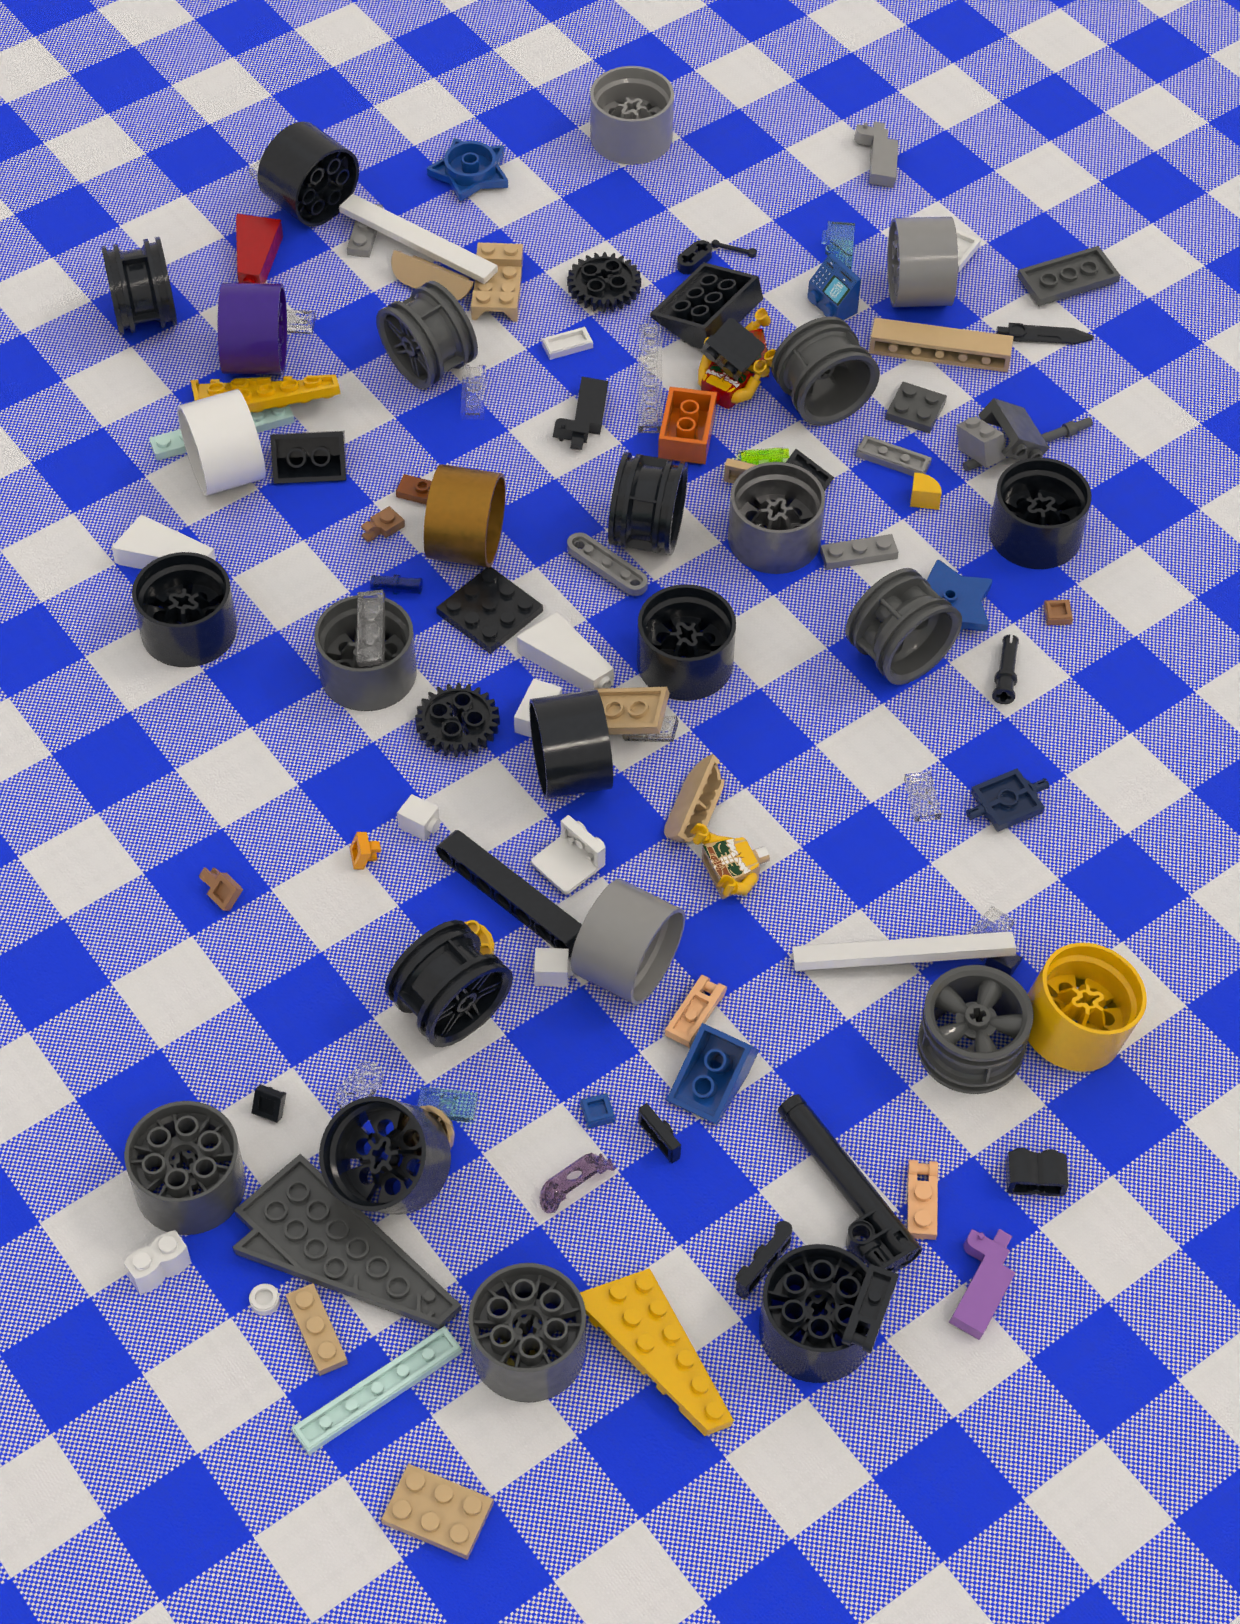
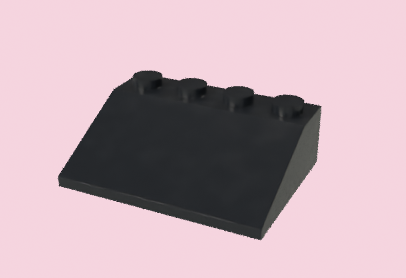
[650,262,763,349]

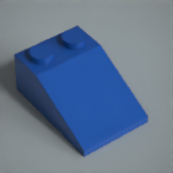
[666,1023,759,1125]

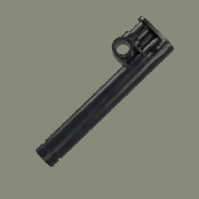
[778,1094,922,1273]

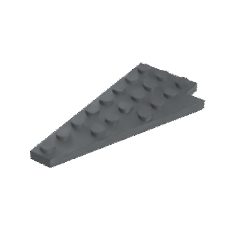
[233,1154,462,1329]

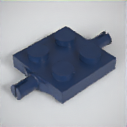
[966,769,1049,832]

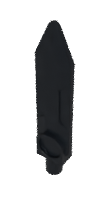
[996,323,1094,344]

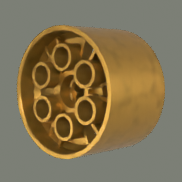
[424,464,506,568]

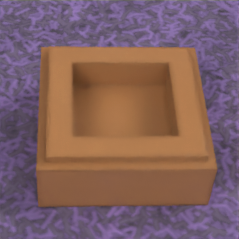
[1043,600,1073,625]

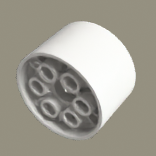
[177,389,266,496]

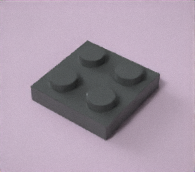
[885,382,947,434]

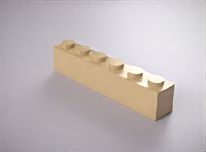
[869,317,1013,373]

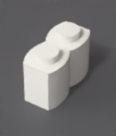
[124,1230,191,1294]

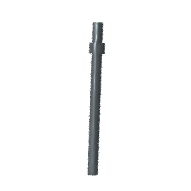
[963,417,1093,471]

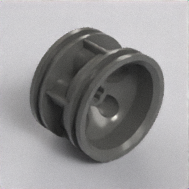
[845,568,962,685]

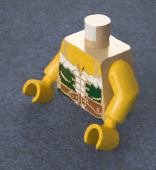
[690,823,770,900]

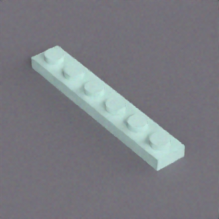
[149,405,295,461]

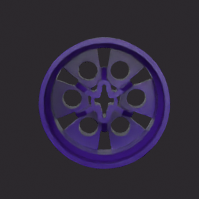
[217,283,287,375]

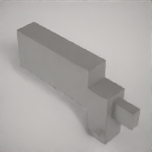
[854,121,898,188]

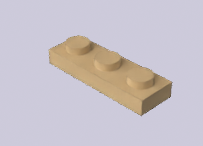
[286,1283,348,1376]

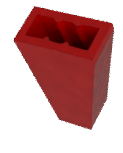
[236,214,283,283]

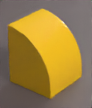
[910,472,942,510]

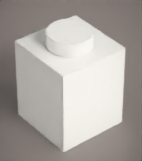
[397,794,441,841]
[534,948,574,987]

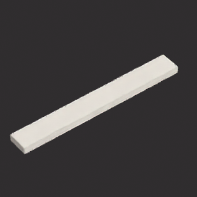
[339,194,498,284]
[792,932,1016,971]

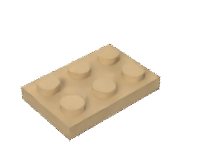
[597,687,670,735]
[381,1464,494,1560]

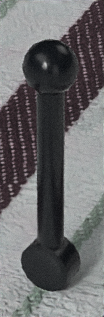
[711,240,757,258]

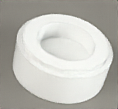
[249,1284,280,1316]

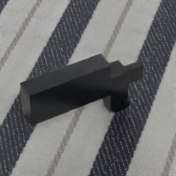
[553,377,608,450]

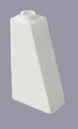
[112,515,216,569]
[517,612,614,691]

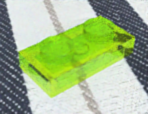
[738,447,789,465]

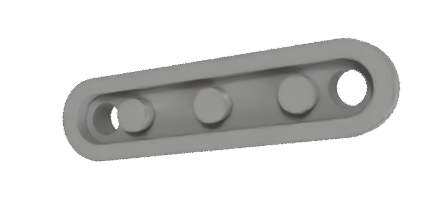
[567,533,648,596]

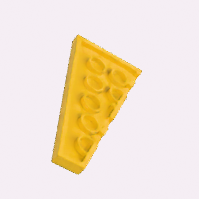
[190,374,341,413]
[580,1268,734,1436]

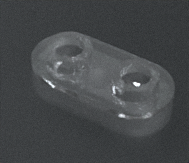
[336,1062,383,1109]

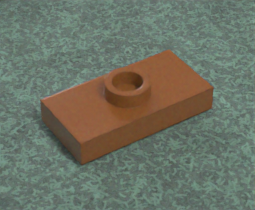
[396,474,432,505]

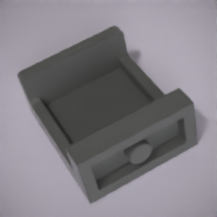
[979,398,1049,461]

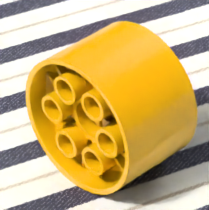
[1028,943,1147,1072]

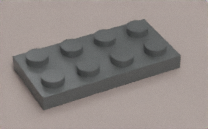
[1017,246,1120,306]

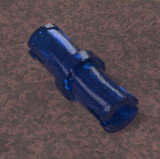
[370,575,423,594]

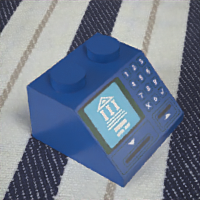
[807,253,861,320]

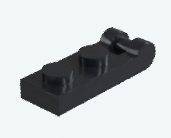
[735,1221,792,1300]
[841,1264,899,1354]

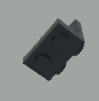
[701,318,765,381]

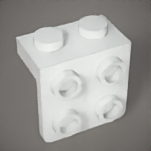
[532,815,606,894]

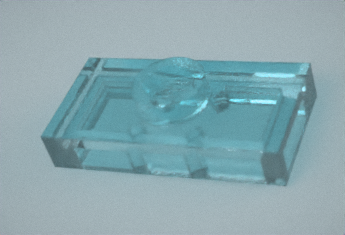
[417,1087,478,1123]

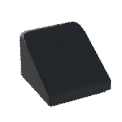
[985,954,1022,976]

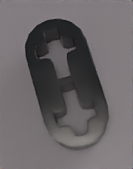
[677,240,712,274]

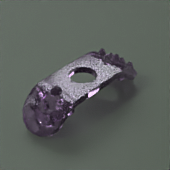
[539,1153,616,1214]

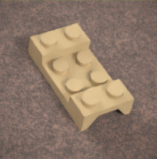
[471,242,523,322]

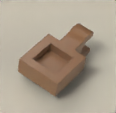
[361,506,405,542]
[199,867,243,911]

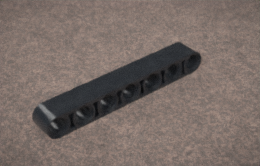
[435,830,582,958]

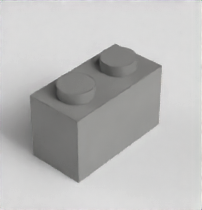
[956,416,1006,468]

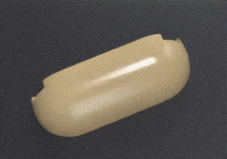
[391,250,474,301]
[664,754,725,843]

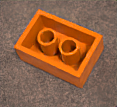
[658,387,717,464]

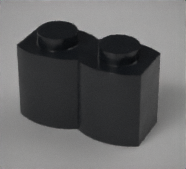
[1005,1148,1069,1196]

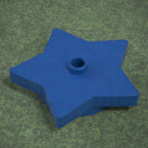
[427,138,508,201]
[927,560,992,631]

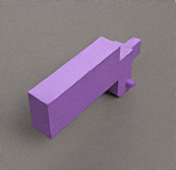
[949,1229,1016,1340]

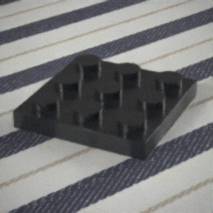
[436,567,543,654]

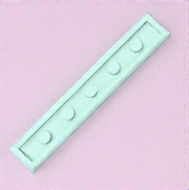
[291,1326,462,1455]

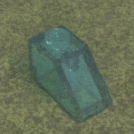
[821,221,855,269]

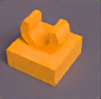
[349,832,381,870]

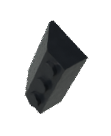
[270,430,346,484]

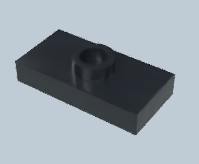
[785,449,835,491]
[638,1103,681,1163]

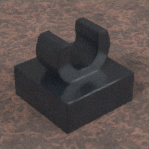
[251,1084,286,1123]

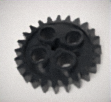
[567,252,641,312]
[415,683,500,757]

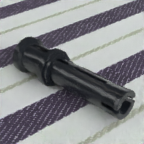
[992,635,1019,704]

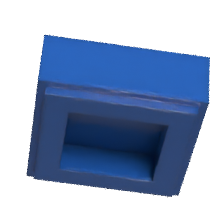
[580,1093,615,1129]

